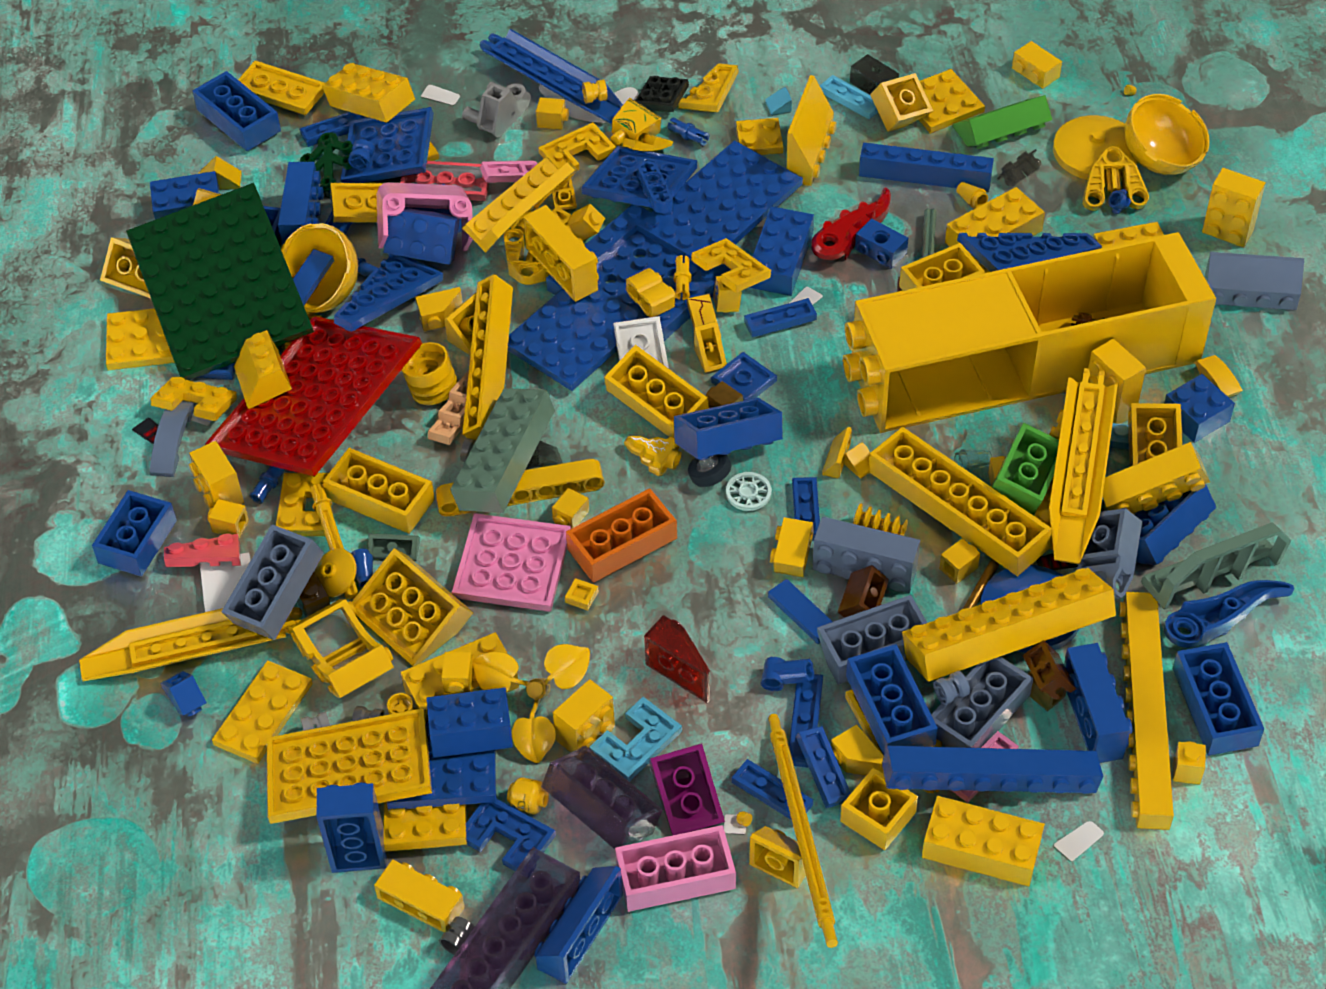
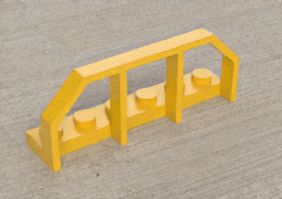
[462,157,578,253]

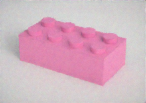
[615,825,736,912]

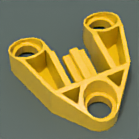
[1082,146,1149,211]
[504,228,550,285]

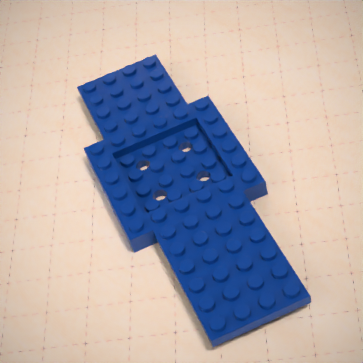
[508,140,803,391]

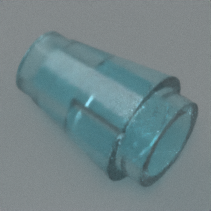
[954,449,992,472]

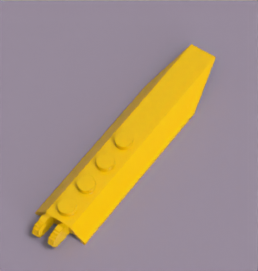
[1049,368,1118,564]
[79,607,303,682]

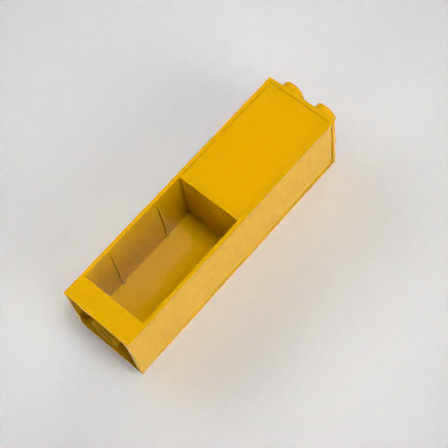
[843,232,1216,433]

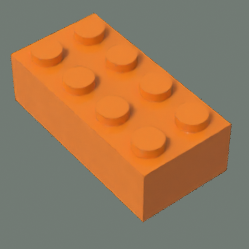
[566,488,677,583]

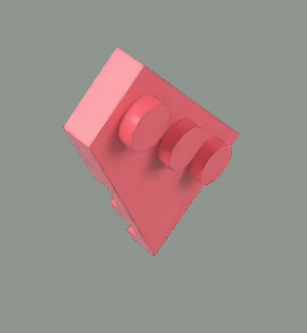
[164,534,241,567]

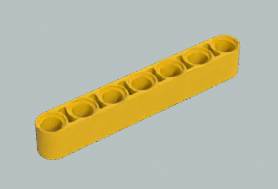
[435,459,605,517]

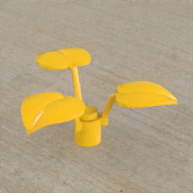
[473,644,590,763]

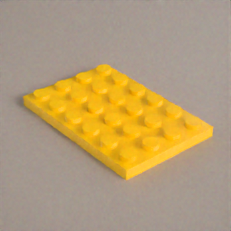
[267,708,432,824]

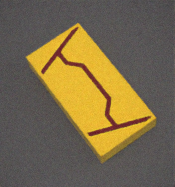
[686,294,721,337]

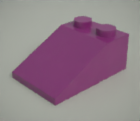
[649,743,725,836]

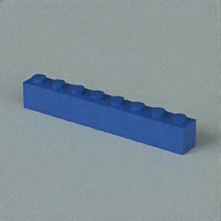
[882,746,1104,794]

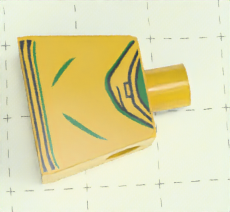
[610,98,661,146]

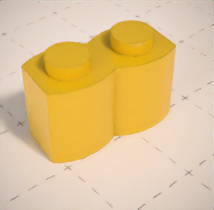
[626,268,676,318]

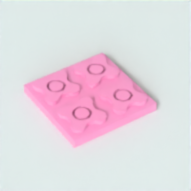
[452,513,571,612]

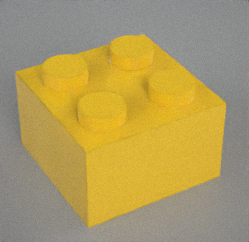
[188,441,244,508]
[553,679,615,759]
[840,768,918,851]

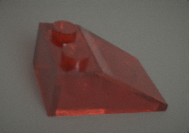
[644,615,711,704]

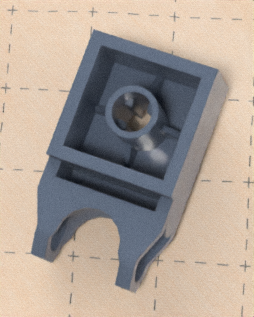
[1077,508,1142,599]

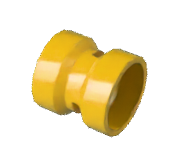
[582,79,608,103]
[387,693,414,714]

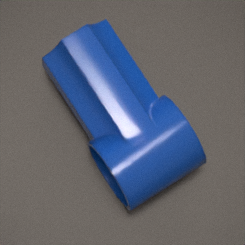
[760,657,814,691]

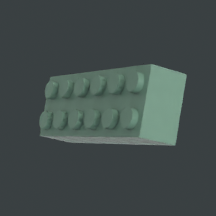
[450,388,555,513]

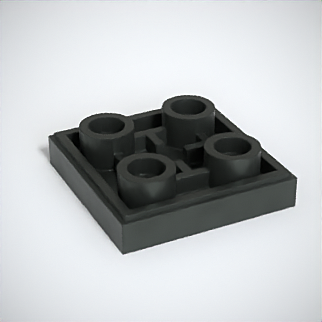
[635,76,689,112]

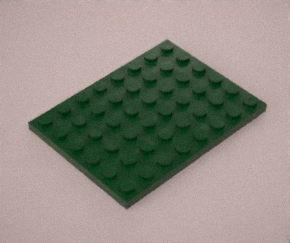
[126,183,314,380]

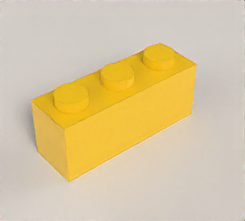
[374,859,465,932]

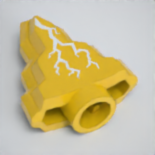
[624,436,682,476]

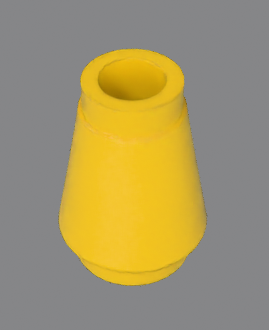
[956,182,988,209]

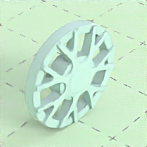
[726,472,772,511]

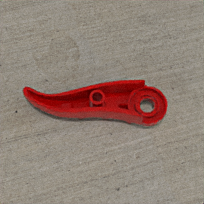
[811,188,891,260]

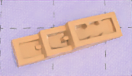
[428,370,469,445]

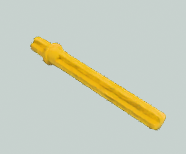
[310,483,358,600]

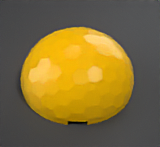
[1125,94,1209,175]
[281,223,358,314]

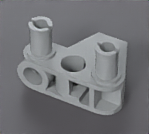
[462,82,531,138]

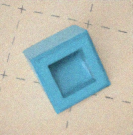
[765,87,792,116]

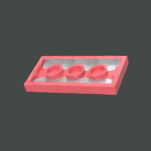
[400,161,489,201]

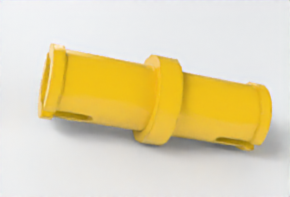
[673,255,692,300]

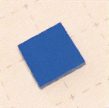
[711,352,777,401]

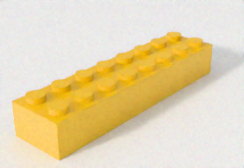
[869,427,1052,577]
[902,568,1116,682]

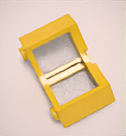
[287,599,394,698]

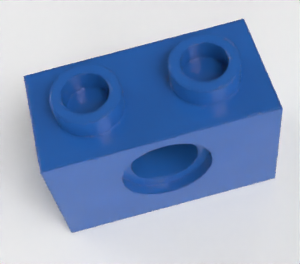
[855,218,909,269]

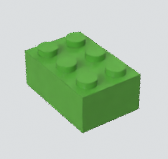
[992,422,1059,515]

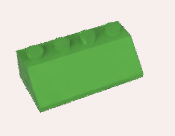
[953,95,1052,149]

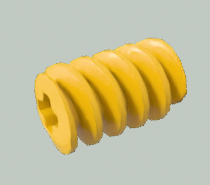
[853,503,908,536]

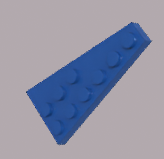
[334,254,443,332]

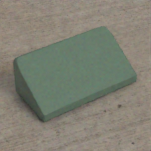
[368,533,420,561]

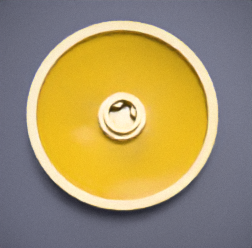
[1053,115,1138,181]

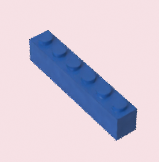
[859,142,994,192]

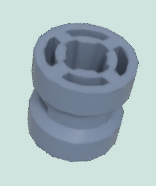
[933,671,970,705]

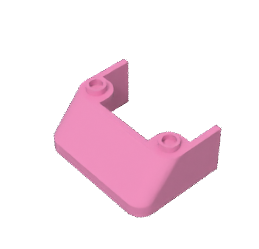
[376,182,473,251]

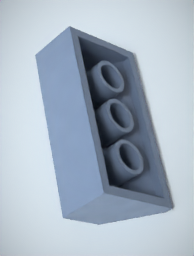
[1204,252,1304,310]
[817,595,927,685]

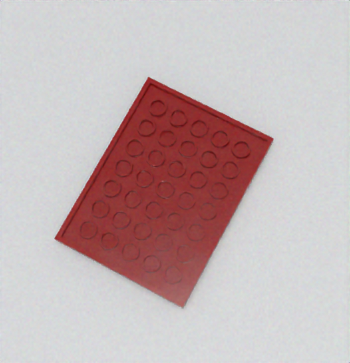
[205,316,422,477]

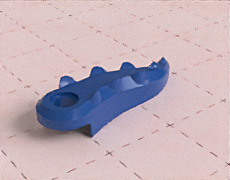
[1164,580,1294,648]

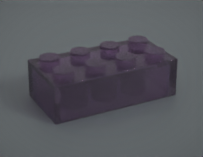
[541,746,663,849]

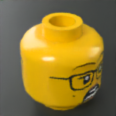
[507,778,549,815]

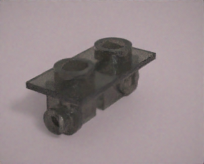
[997,149,1042,186]

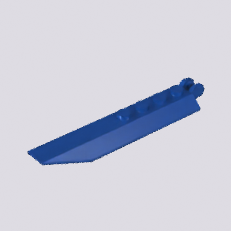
[479,29,623,124]

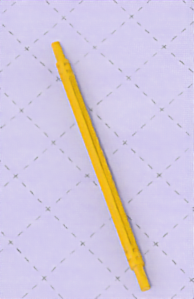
[768,714,838,948]

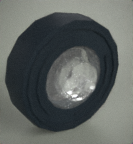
[688,454,731,487]

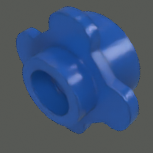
[1108,189,1131,215]

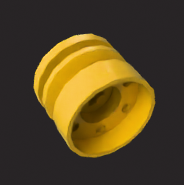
[401,342,458,405]

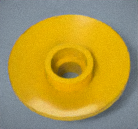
[315,548,357,597]

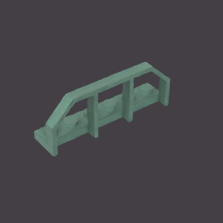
[1141,522,1291,609]

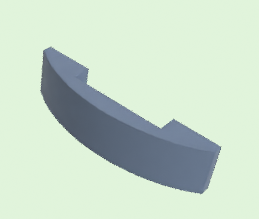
[150,400,196,477]

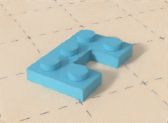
[589,697,682,783]

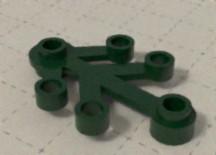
[300,132,353,197]

